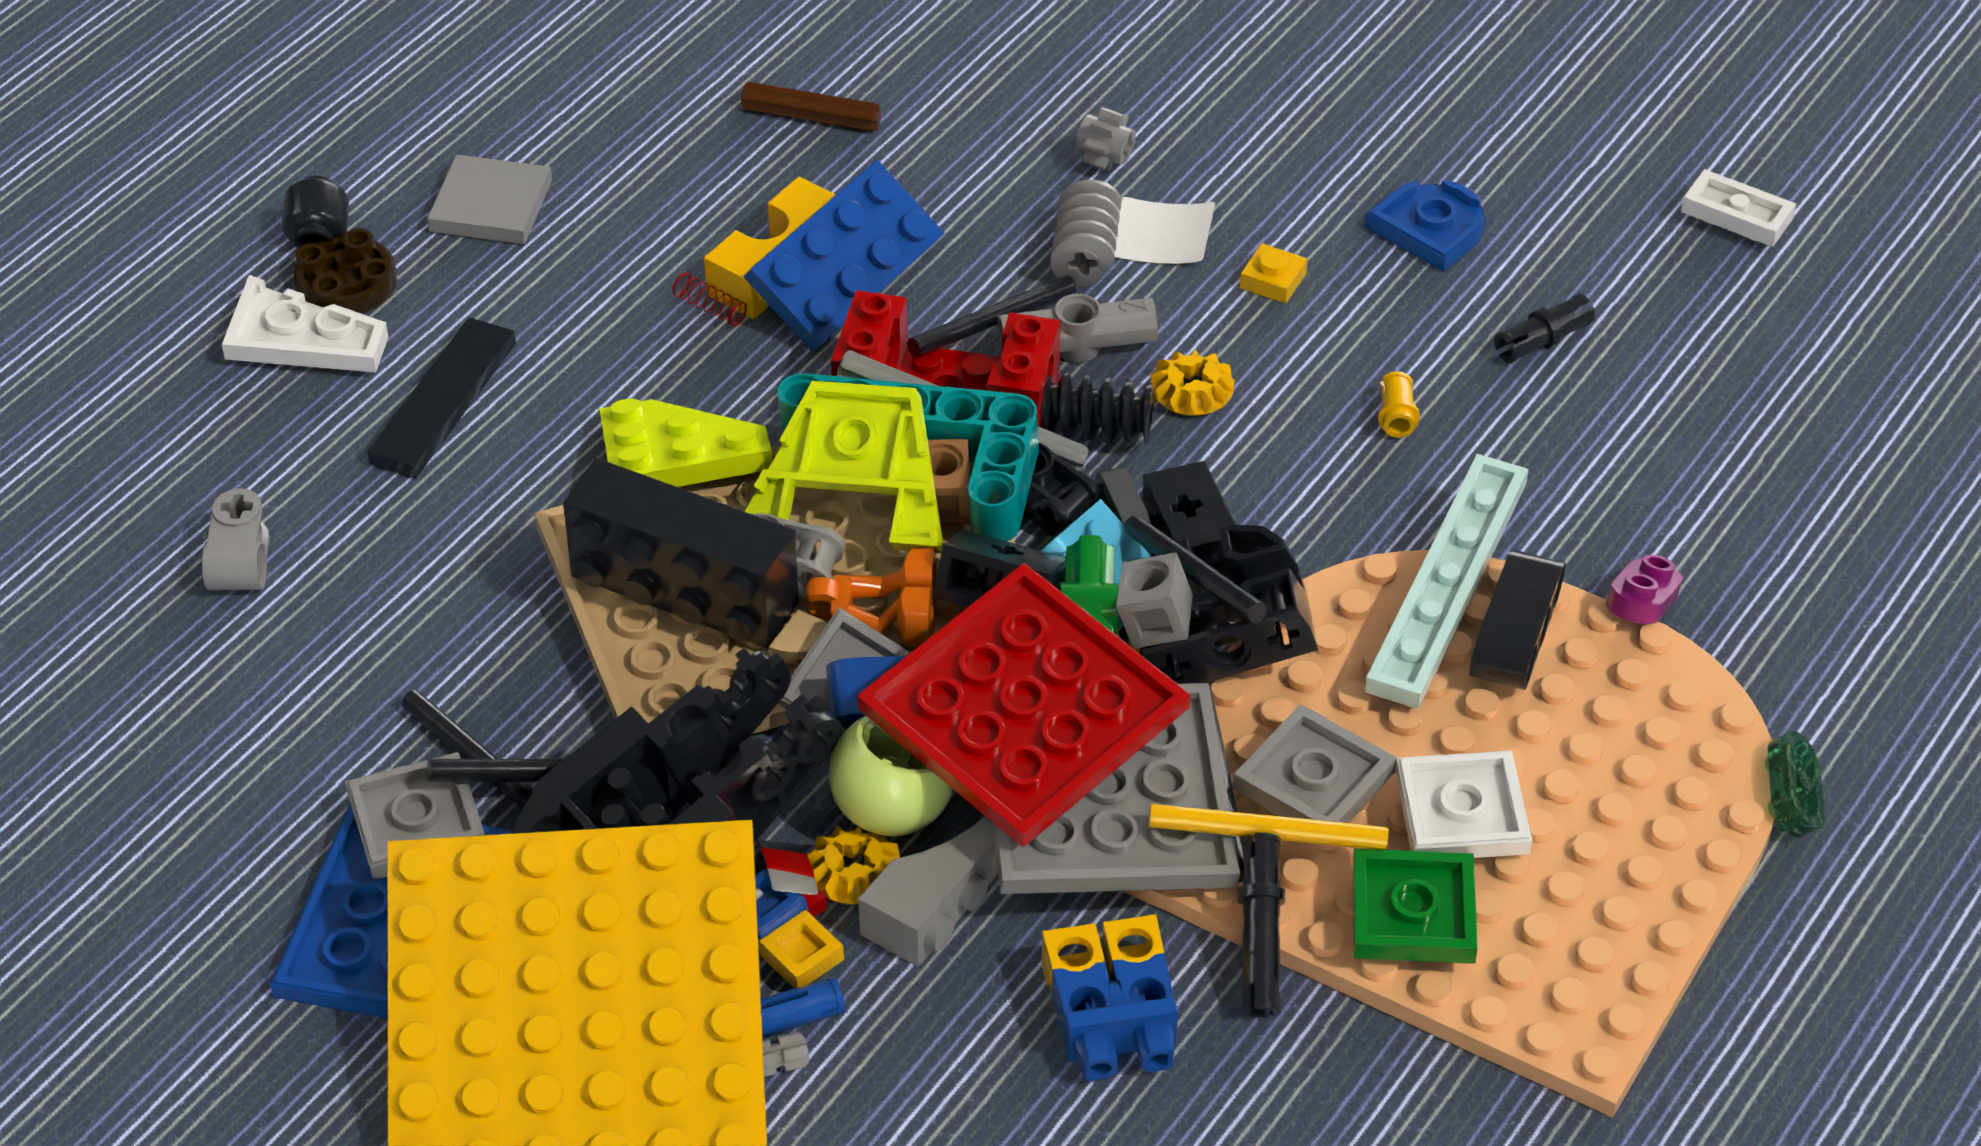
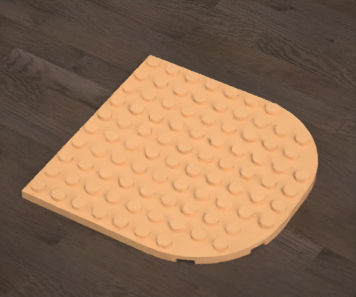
[1123,550,1779,1118]

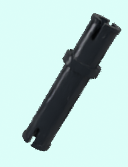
[1238,833,1285,1018]

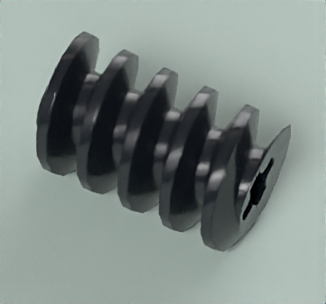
[1041,370,1155,447]

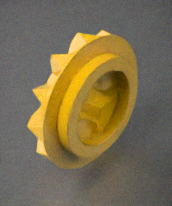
[1151,348,1235,415]
[807,824,900,904]

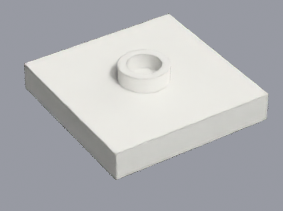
[1395,751,1532,858]

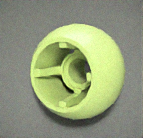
[829,716,953,836]

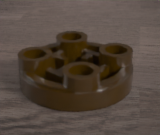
[294,228,397,314]

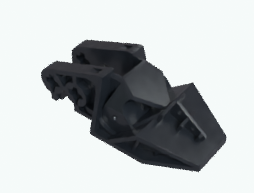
[510,648,842,843]

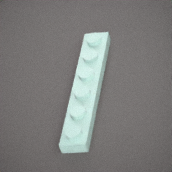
[1365,454,1529,710]

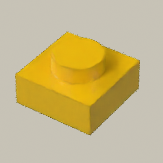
[1240,243,1308,304]
[759,909,844,989]

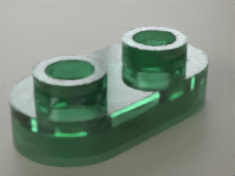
[1765,731,1825,838]

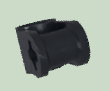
[1023,442,1104,537]

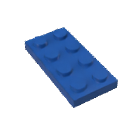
[743,159,945,352]

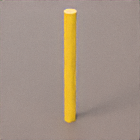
[1148,804,1388,850]

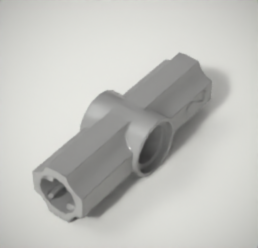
[998,294,1158,363]

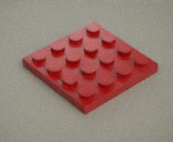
[857,563,1190,848]

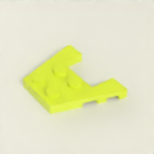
[745,381,943,554]

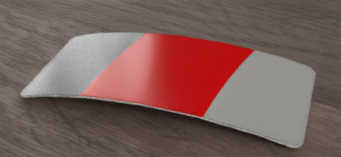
[755,840,818,895]

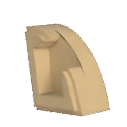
[769,609,828,665]

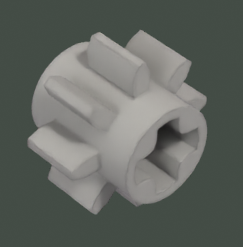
[1076,108,1136,171]

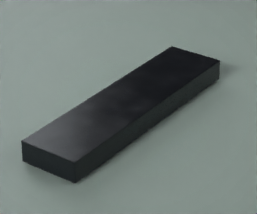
[367,317,516,479]

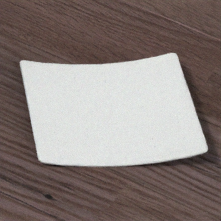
[1115,197,1215,264]

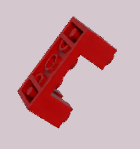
[831,290,1060,427]

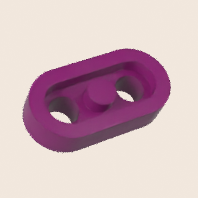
[1606,555,1683,624]

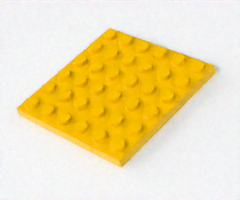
[388,820,767,1146]

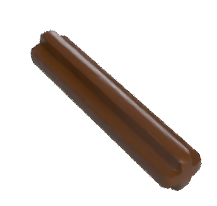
[741,81,881,132]

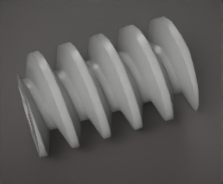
[1051,180,1121,288]

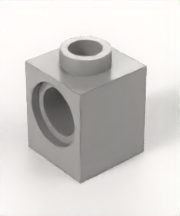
[1116,552,1193,649]

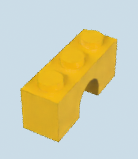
[704,176,836,320]

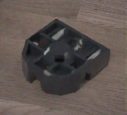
[1143,524,1318,684]

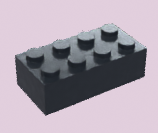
[563,458,799,649]

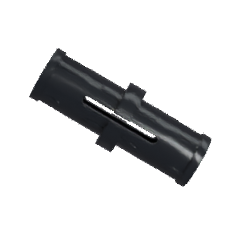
[1494,293,1595,363]

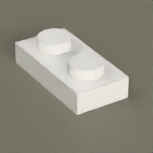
[1681,169,1796,247]

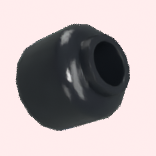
[282,176,349,248]

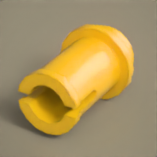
[1378,371,1420,438]

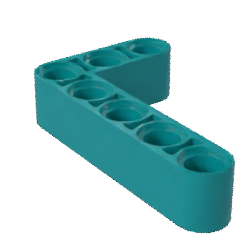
[777,373,1039,541]

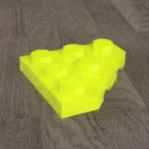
[599,399,773,487]

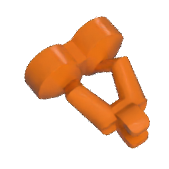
[806,548,937,647]

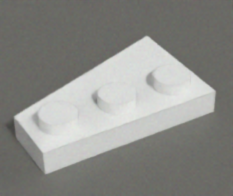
[222,275,388,373]

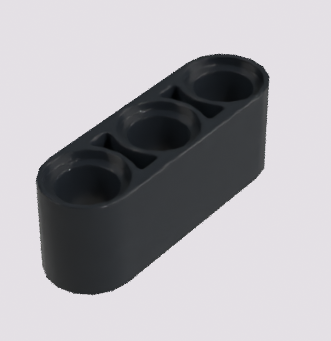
[1469,549,1566,690]

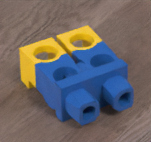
[1041,914,1178,1082]

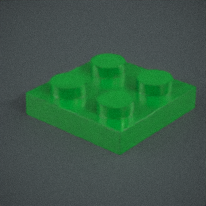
[1352,848,1478,964]

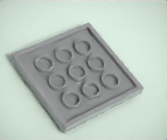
[992,683,1240,894]

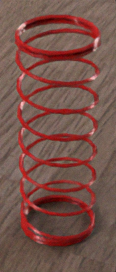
[672,272,747,327]

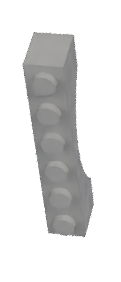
[858,816,998,967]

